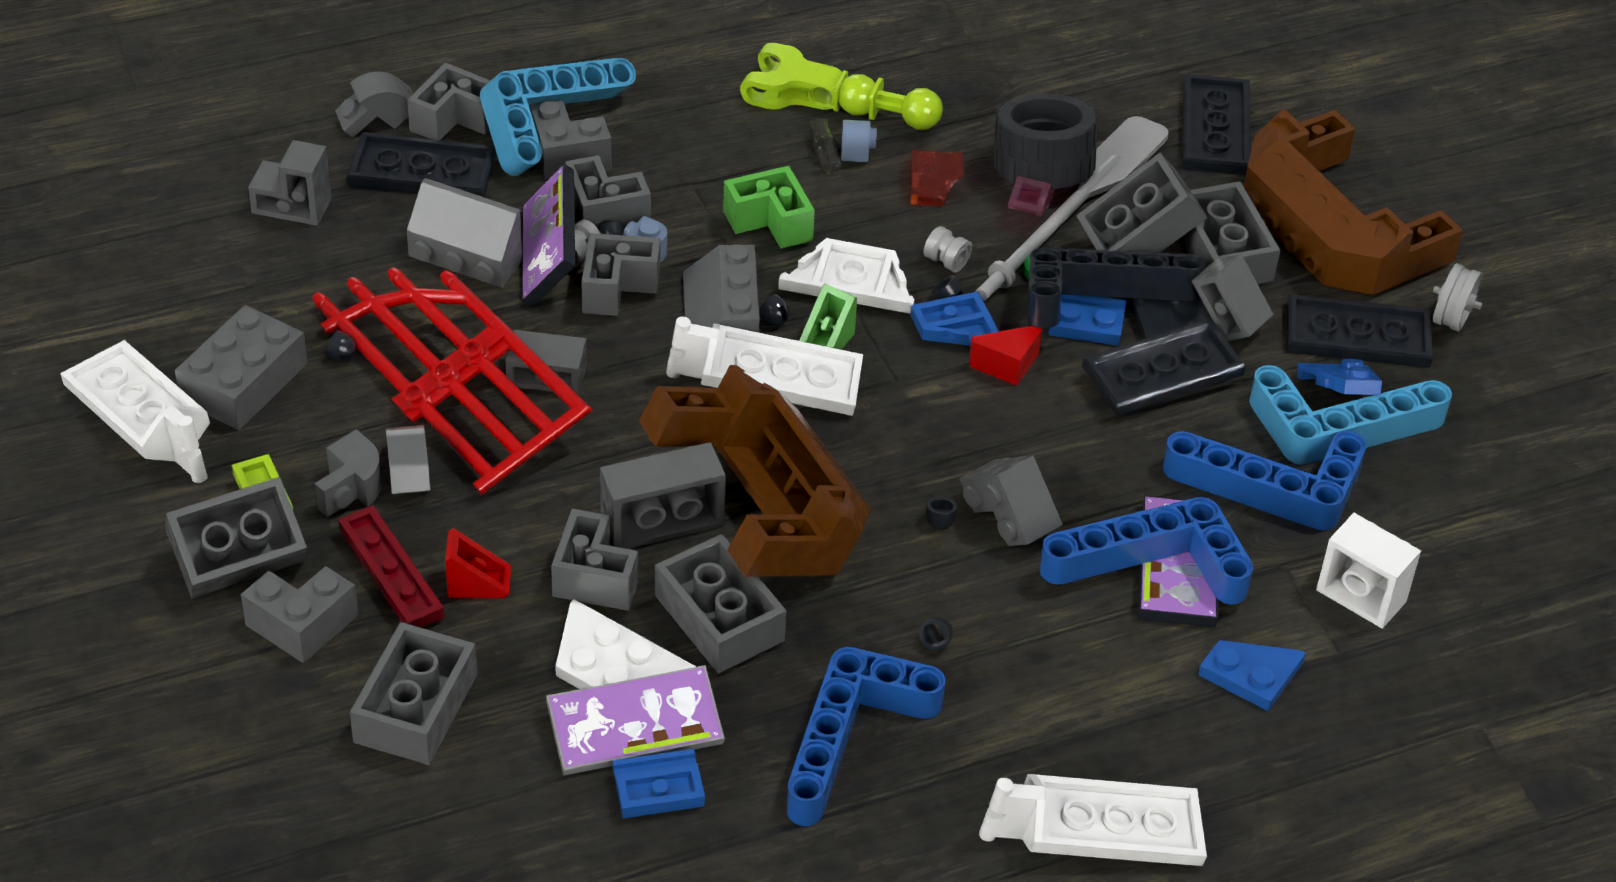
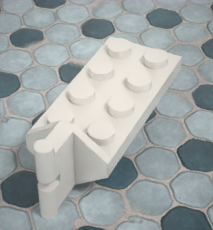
[666,317,863,416]
[60,340,210,483]
[979,774,1207,866]

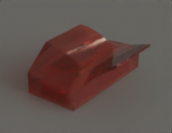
[910,149,963,206]

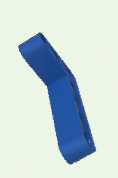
[1162,431,1367,531]
[1039,497,1253,604]
[787,647,945,826]

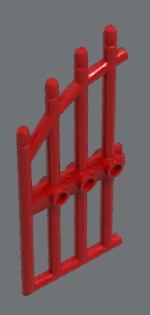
[312,267,592,495]

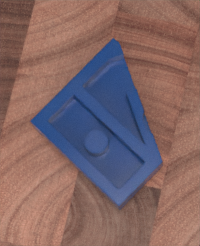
[910,292,999,346]
[1297,359,1382,395]
[1198,640,1306,711]

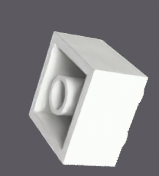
[1316,513,1421,629]

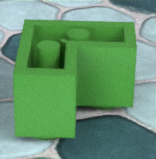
[723,166,815,249]

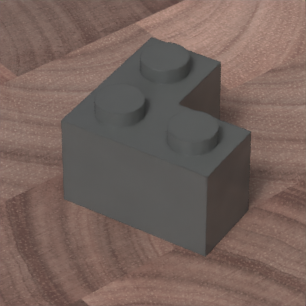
[407,62,503,140]
[530,100,612,179]
[248,140,332,226]
[565,155,651,228]
[582,233,661,316]
[959,455,1063,546]
[551,509,638,611]
[241,566,359,664]

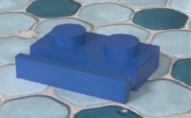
[1048,295,1126,346]
[613,749,705,818]

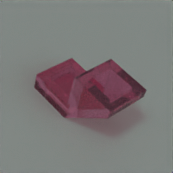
[1008,176,1056,216]

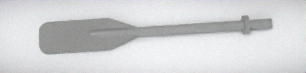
[975,116,1168,301]

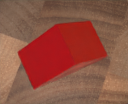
[969,326,1042,386]
[445,528,511,599]

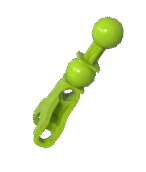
[740,43,943,130]

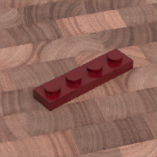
[338,505,445,628]

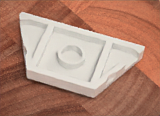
[779,238,914,314]
[556,599,696,689]

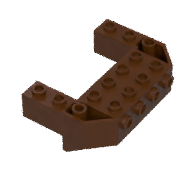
[1244,109,1463,295]
[639,365,871,577]

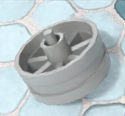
[1433,263,1483,332]

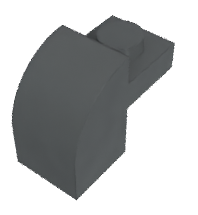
[335,72,413,138]
[386,425,431,494]
[315,429,382,517]

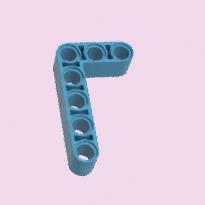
[480,58,636,176]
[1249,365,1452,465]

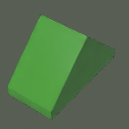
[799,283,857,350]

